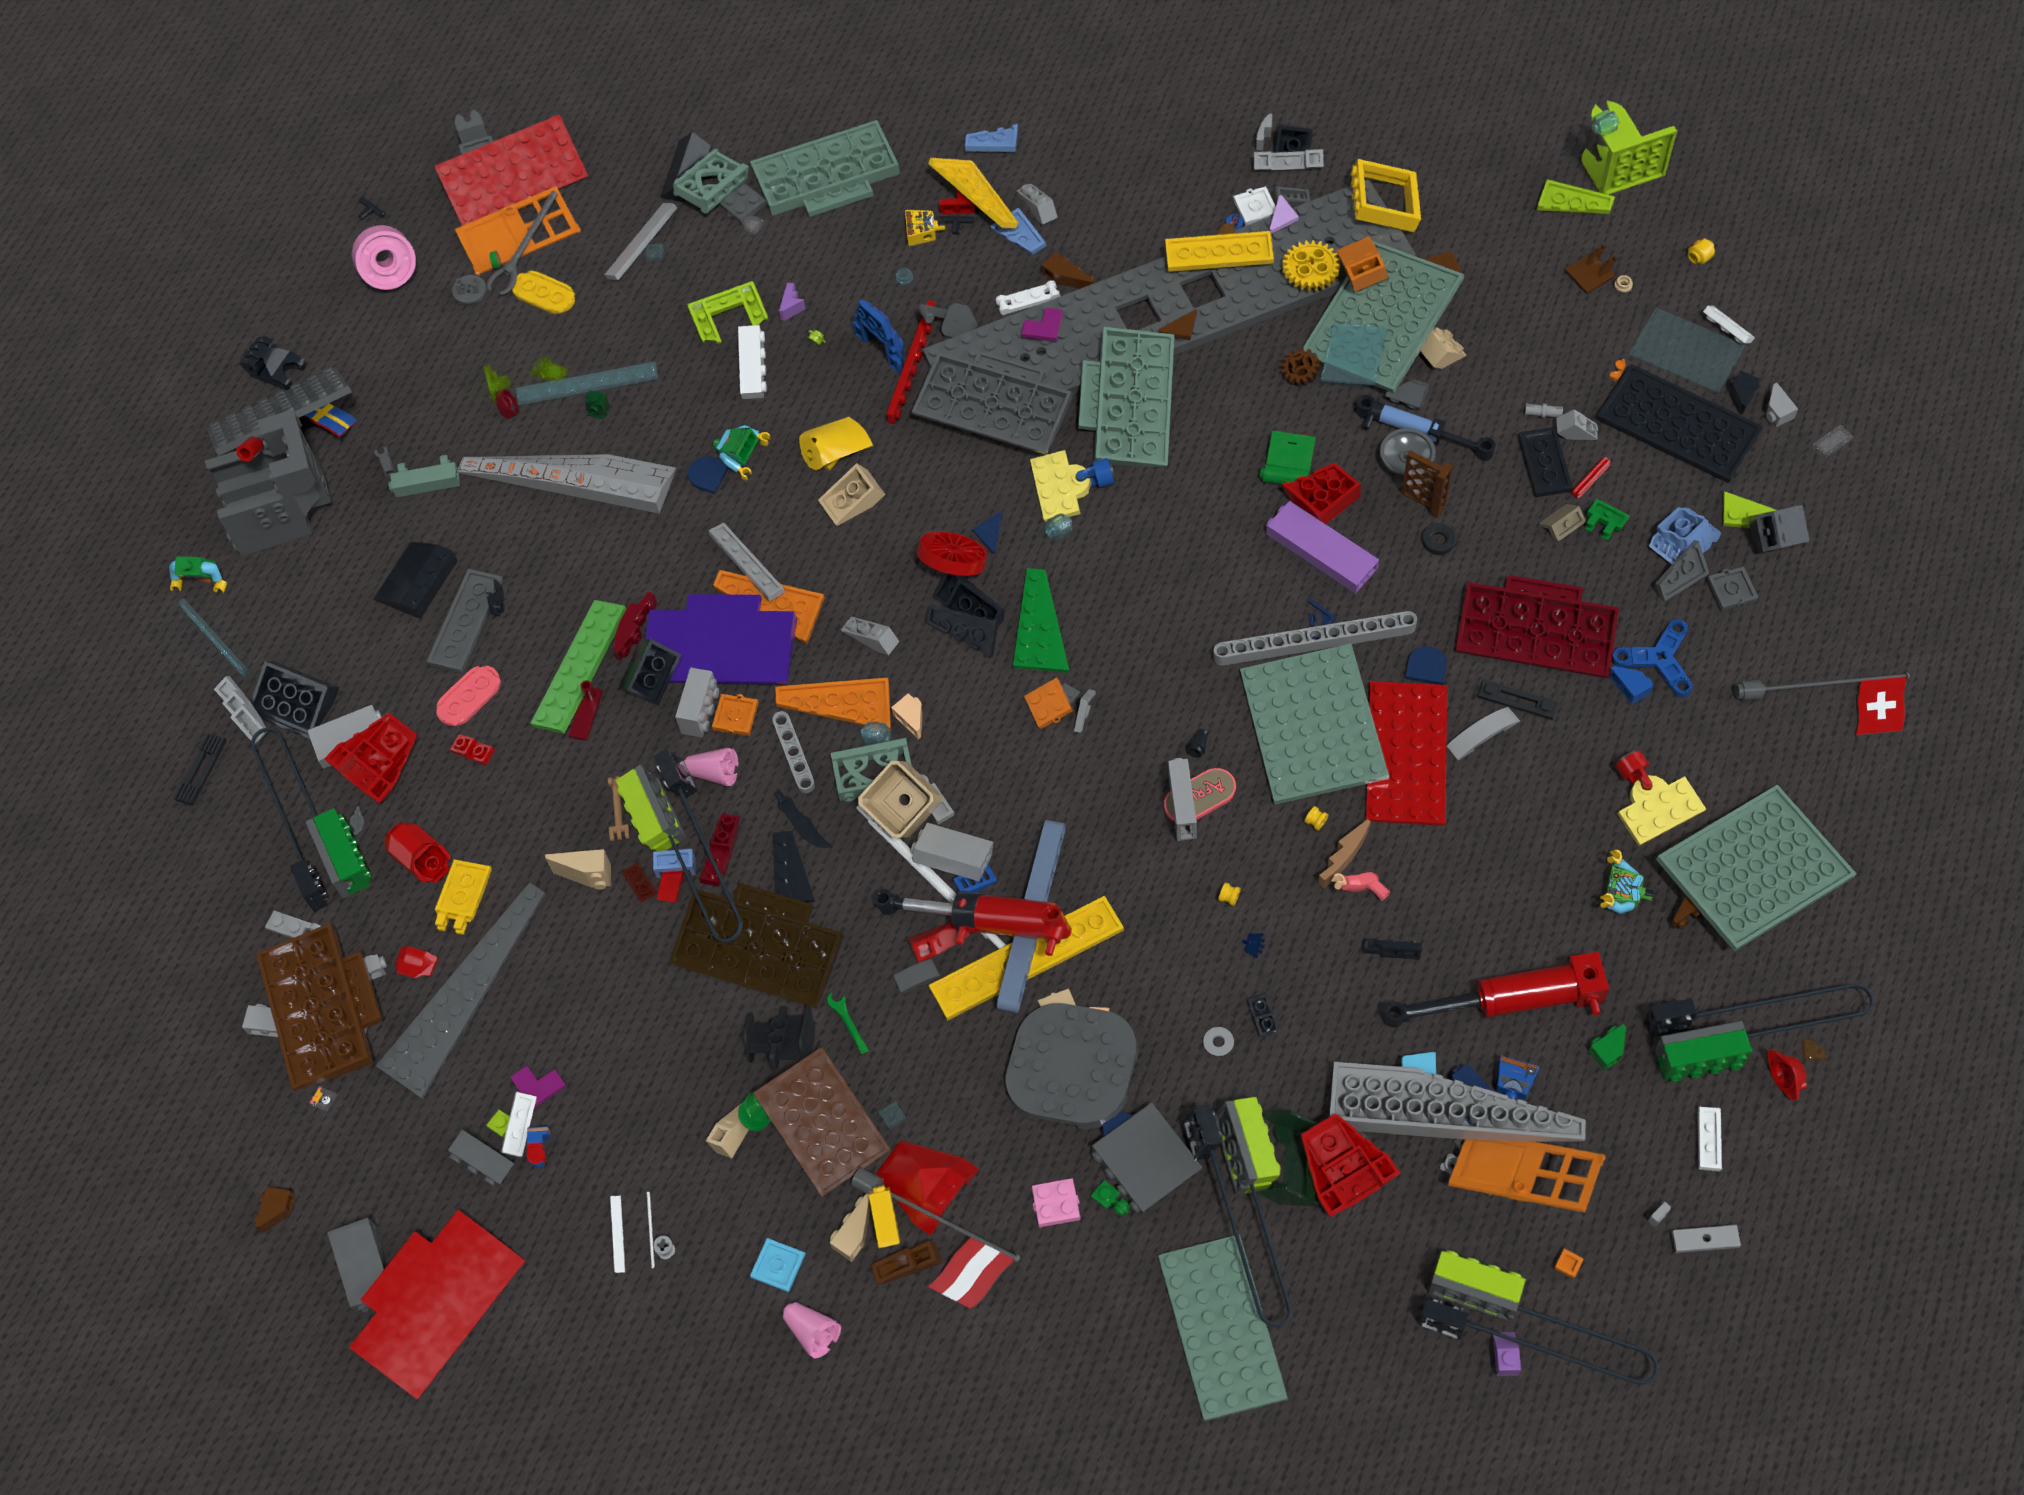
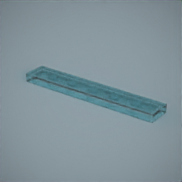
[179,598,252,679]

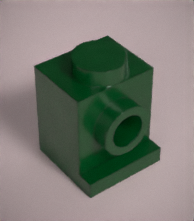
[584,390,610,419]

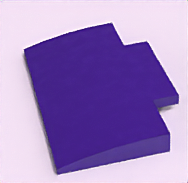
[645,594,797,684]

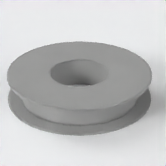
[1203,1027,1234,1056]

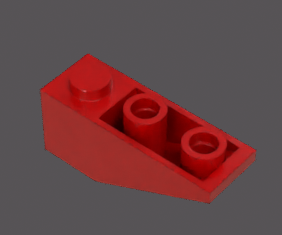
[908,921,970,962]

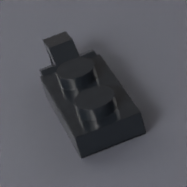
[1365,938,1422,960]

